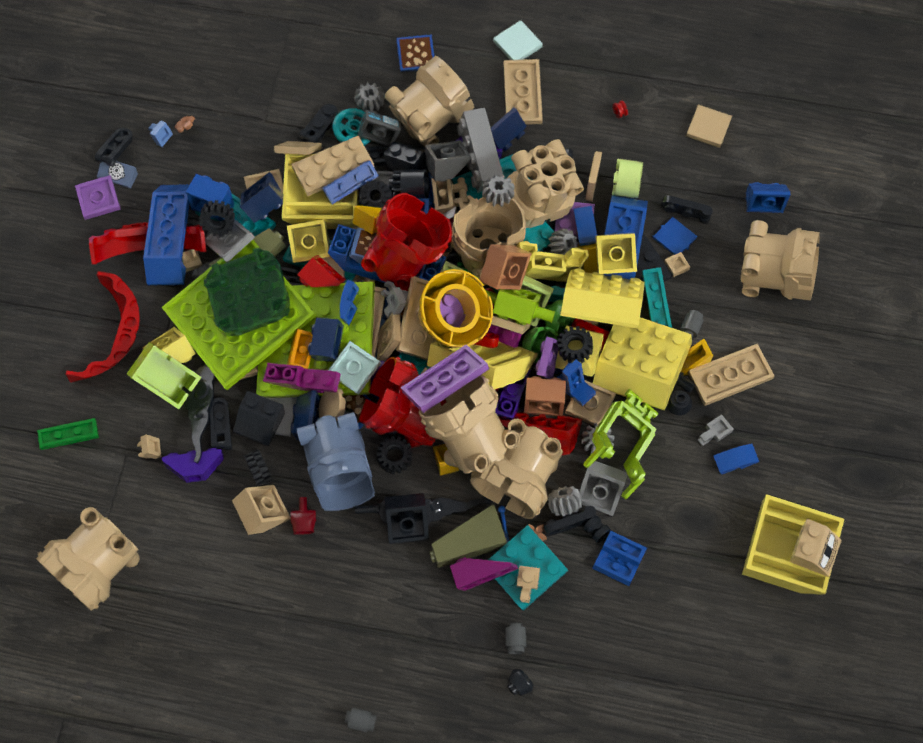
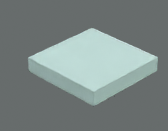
[493,20,542,60]
[328,341,381,395]

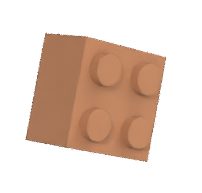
[480,244,532,290]
[524,376,566,416]

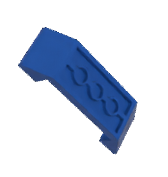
[143,184,190,285]
[604,195,648,279]
[328,224,446,283]

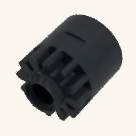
[389,169,430,199]
[359,179,393,208]

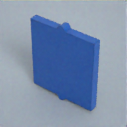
[653,217,697,255]

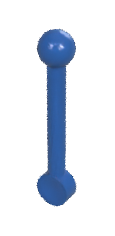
[498,506,509,543]

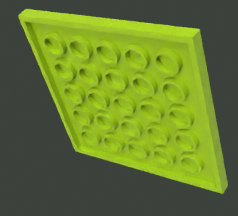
[162,240,316,390]
[256,281,375,398]

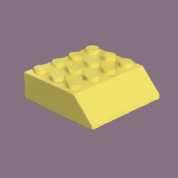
[282,154,359,229]
[560,269,645,328]
[593,317,692,411]
[427,341,537,390]
[742,494,844,595]

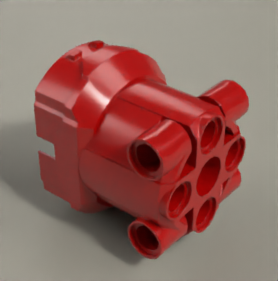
[361,193,452,291]
[359,357,447,448]

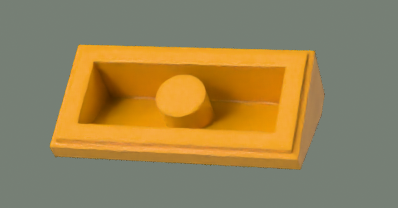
[287,329,313,369]

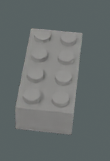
[457,107,503,193]

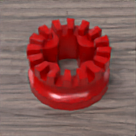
[613,100,628,118]

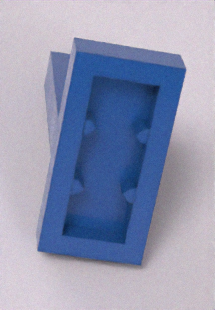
[557,359,596,407]

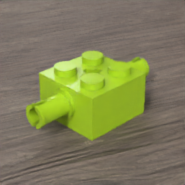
[485,289,555,325]

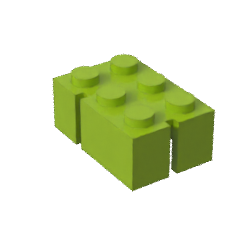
[127,342,201,409]

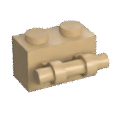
[432,178,469,217]

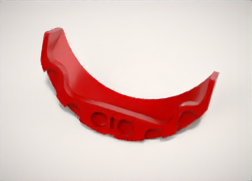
[89,222,206,265]
[65,271,140,383]

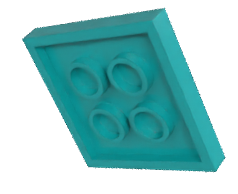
[489,525,568,611]

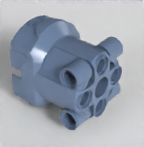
[297,412,375,511]

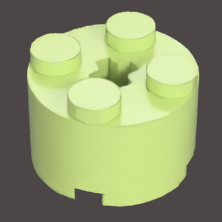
[612,159,643,198]

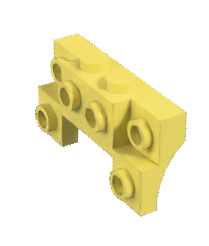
[516,241,589,282]

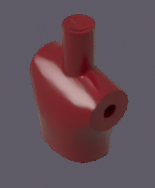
[291,497,316,535]

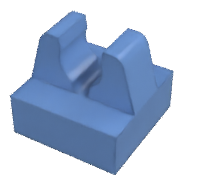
[148,121,173,147]

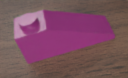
[450,558,518,591]

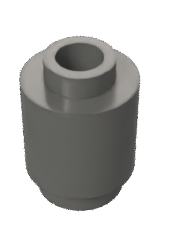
[680,310,704,339]
[505,623,526,654]
[345,708,377,733]

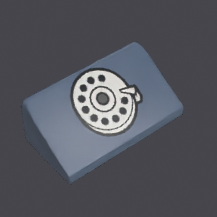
[97,161,138,189]

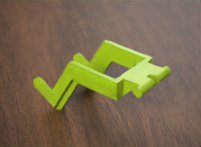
[583,389,658,499]

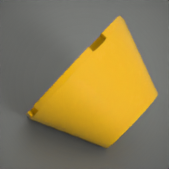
[418,269,493,348]

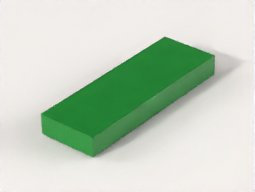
[37,418,99,450]

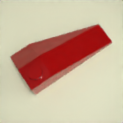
[498,413,582,455]

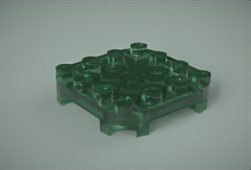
[204,248,290,336]

